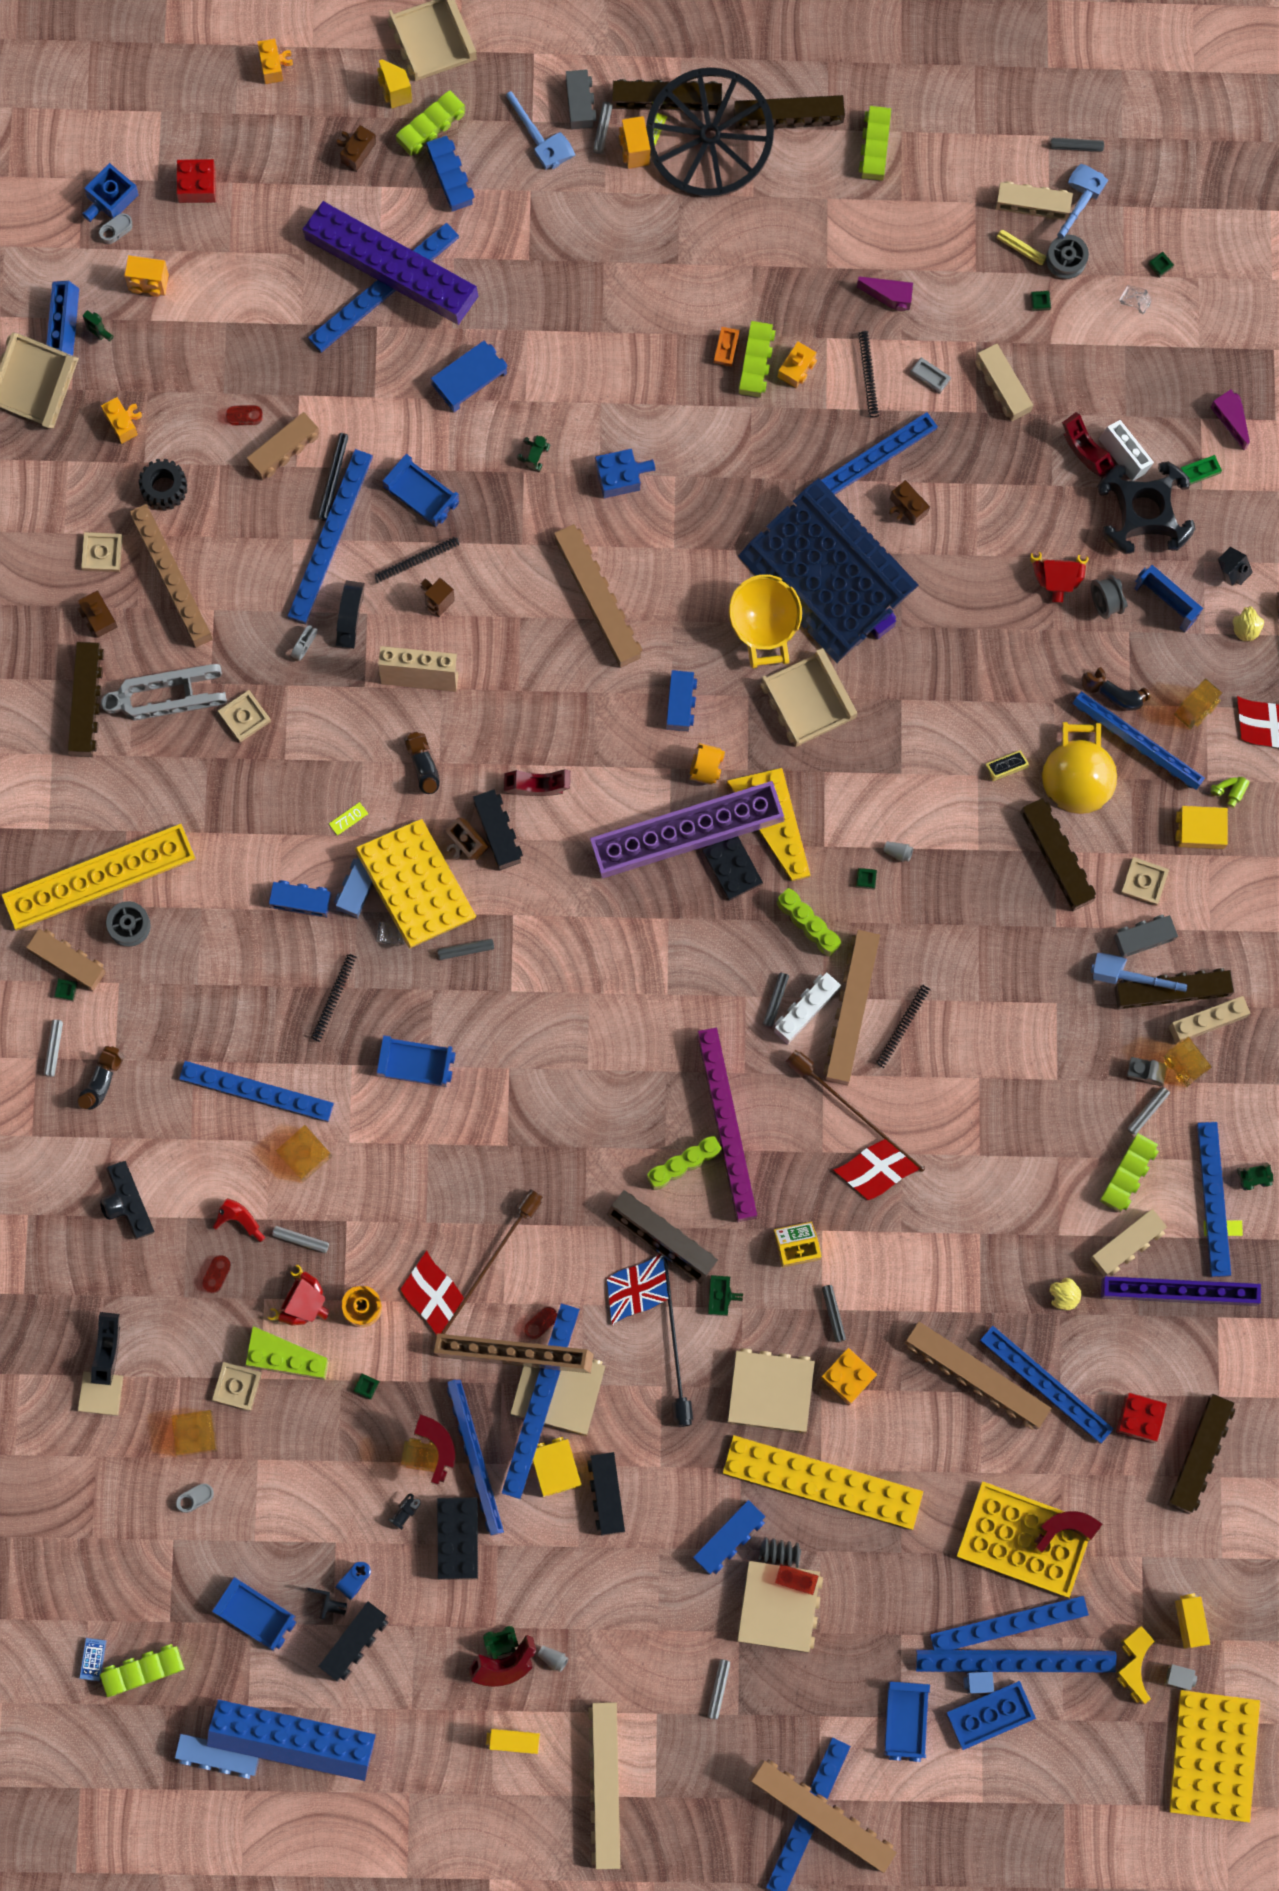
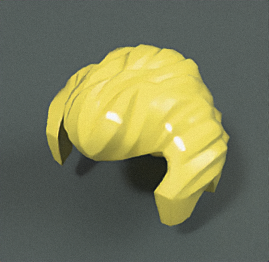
[1233,606,1264,641]
[1049,1278,1081,1310]

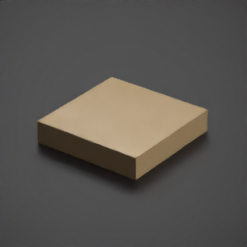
[81,532,123,572]
[218,690,271,742]
[1121,857,1169,906]
[212,1362,262,1411]
[78,1372,124,1416]

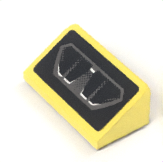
[986,750,1029,781]

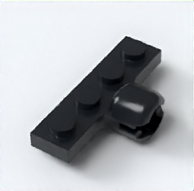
[100,1161,155,1240]

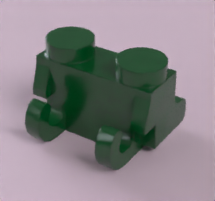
[517,435,551,472]
[1237,1162,1274,1191]
[483,1626,519,1659]

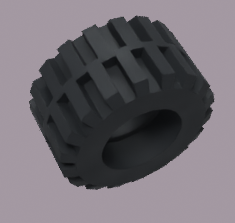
[138,459,188,511]

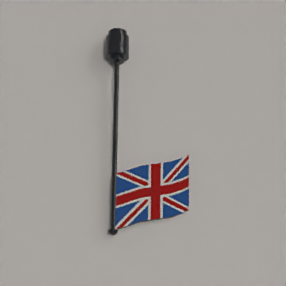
[607,1255,694,1427]

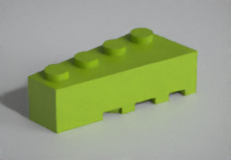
[246,1326,329,1380]

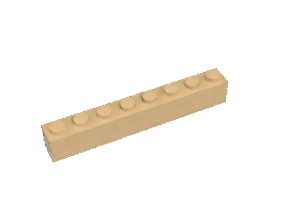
[588,1703,620,1869]

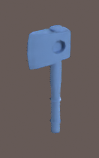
[506,91,575,170]
[1057,164,1108,239]
[1091,953,1187,992]

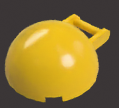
[728,575,802,669]
[1042,722,1117,814]

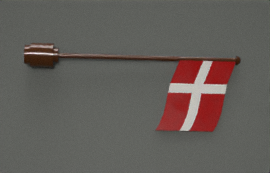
[1237,592,1279,748]
[786,1050,925,1200]
[401,1189,543,1337]

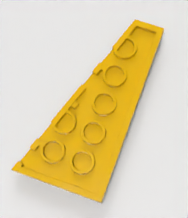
[727,768,811,881]

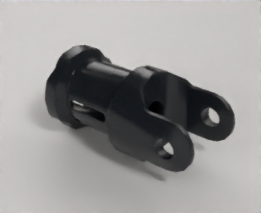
[388,1493,421,1530]

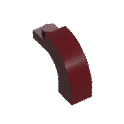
[1062,412,1114,477]
[504,769,571,796]
[414,1414,455,1486]
[1033,1511,1103,1554]
[469,1635,536,1687]

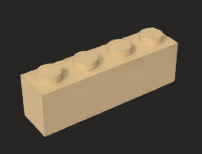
[995,181,1073,220]
[975,344,1033,421]
[1169,996,1250,1044]
[1090,1209,1167,1277]

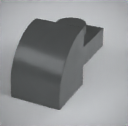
[1127,1057,1167,1086]

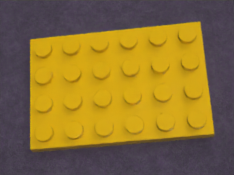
[355,819,476,949]
[956,1481,1088,1598]
[1169,1690,1260,1823]

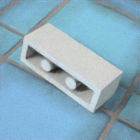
[1099,420,1154,481]

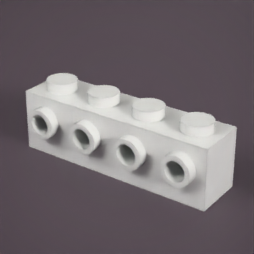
[774,972,841,1045]

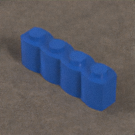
[426,135,475,212]

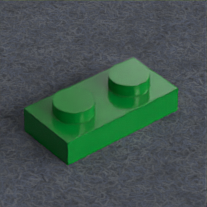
[1180,455,1222,485]

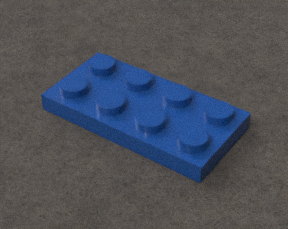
[946,1681,1036,1750]

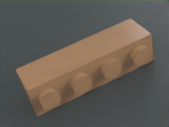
[247,412,319,480]
[26,929,106,991]

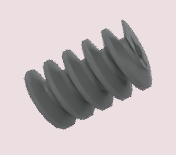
[759,1537,801,1568]

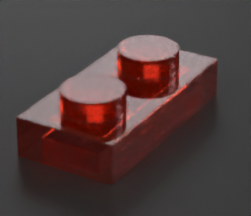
[775,1564,819,1596]

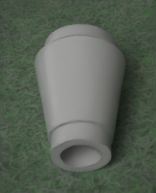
[884,841,913,862]
[537,1646,569,1672]

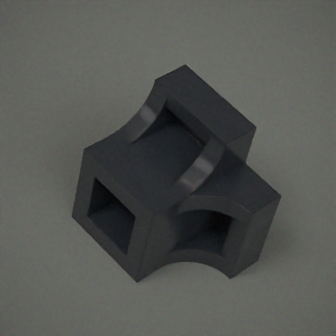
[1218,547,1253,586]

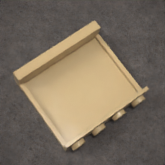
[387,0,477,81]
[0,333,79,428]
[378,646,458,692]
[760,648,857,747]
[511,1343,606,1436]
[727,1348,815,1433]
[737,1561,823,1653]

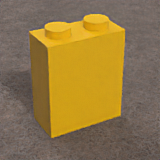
[1176,806,1228,849]
[533,1437,581,1498]
[1175,1593,1210,1649]
[486,1729,540,1754]

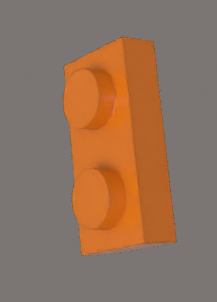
[714,327,740,367]

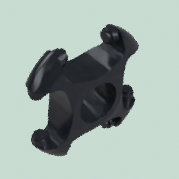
[1097,461,1196,554]

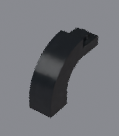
[336,580,365,649]
[91,1312,120,1385]

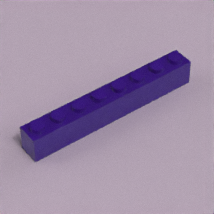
[1101,1276,1261,1306]

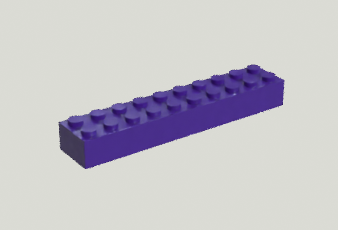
[303,201,479,325]

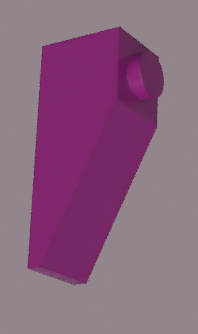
[857,276,913,311]
[1210,389,1250,450]

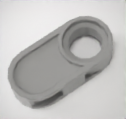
[99,213,133,244]
[291,625,318,661]
[176,1484,214,1513]

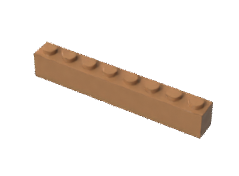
[130,504,213,648]
[554,524,642,668]
[823,930,880,1086]
[905,1321,1052,1430]
[434,1333,594,1374]
[748,1759,897,1873]

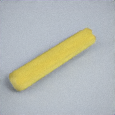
[997,230,1046,265]

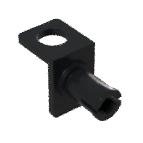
[305,1587,347,1619]

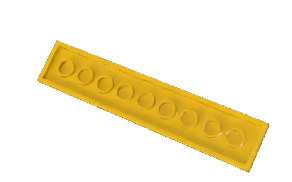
[2,824,196,931]
[722,1435,924,1530]

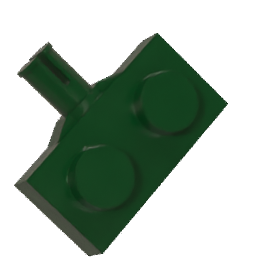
[83,310,114,342]
[708,1275,743,1316]

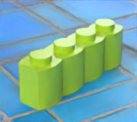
[396,90,465,156]
[859,106,891,181]
[739,321,776,398]
[777,888,841,957]
[1099,1133,1159,1213]
[647,1136,722,1190]
[100,1644,185,1697]

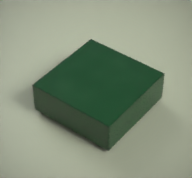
[1148,252,1174,278]
[1030,291,1051,311]
[856,868,877,890]
[54,978,78,1002]
[353,1373,380,1400]

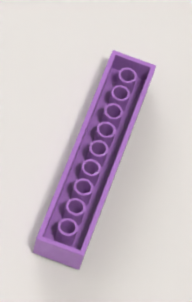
[590,781,784,879]

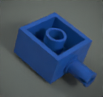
[82,163,139,222]
[595,449,656,498]

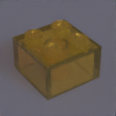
[1174,678,1222,730]
[1164,1036,1212,1087]
[276,1125,332,1182]
[171,1410,218,1457]
[401,1438,438,1472]

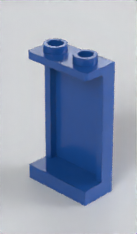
[431,340,508,412]
[383,454,459,527]
[1134,565,1203,633]
[377,1035,456,1087]
[212,1577,297,1651]
[884,1682,930,1762]

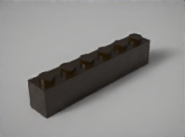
[612,79,722,111]
[734,95,845,130]
[68,642,104,757]
[1020,798,1096,911]
[1114,968,1234,1010]
[606,1190,718,1284]
[1167,1394,1236,1514]

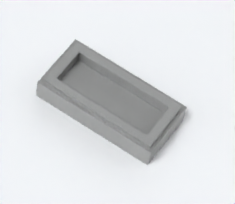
[910,357,951,393]

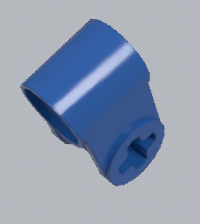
[335,1562,371,1600]

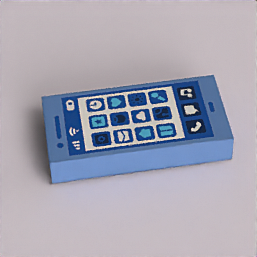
[79,1638,107,1681]

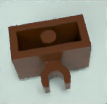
[336,125,376,172]
[889,480,930,525]
[420,578,455,617]
[77,590,117,638]
[445,817,490,860]

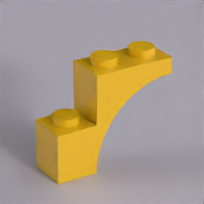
[1116,1626,1155,1704]

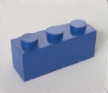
[666,670,697,732]
[269,880,331,918]

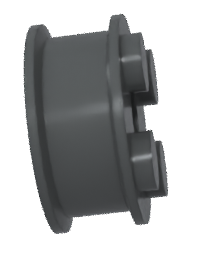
[1046,234,1089,279]
[1090,574,1128,619]
[106,901,151,947]

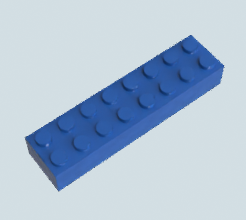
[207,1699,376,1781]

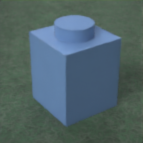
[963,1672,994,1694]

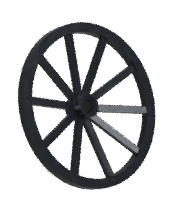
[646,67,774,197]

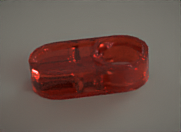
[226,405,263,426]
[524,1307,557,1340]

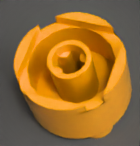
[689,743,725,785]
[342,1286,382,1328]

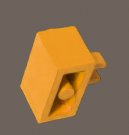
[257,38,293,84]
[777,341,817,388]
[101,397,142,444]

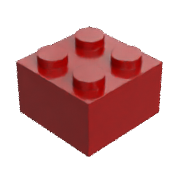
[177,159,216,203]
[1116,1393,1167,1443]

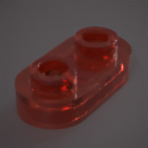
[202,1255,231,1294]

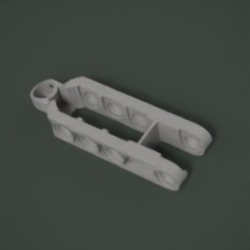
[101,664,227,721]

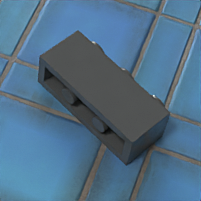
[566,69,596,130]
[1114,915,1178,958]

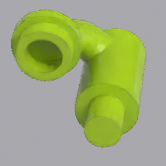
[1210,777,1250,808]

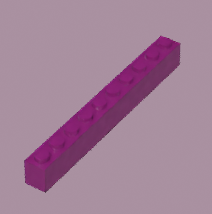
[697,1027,757,1223]

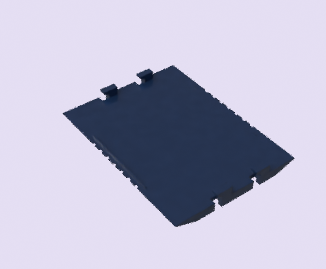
[738,478,919,663]

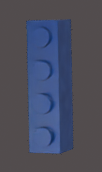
[46,280,79,355]
[693,1500,766,1575]

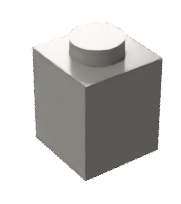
[1165,1664,1197,1691]

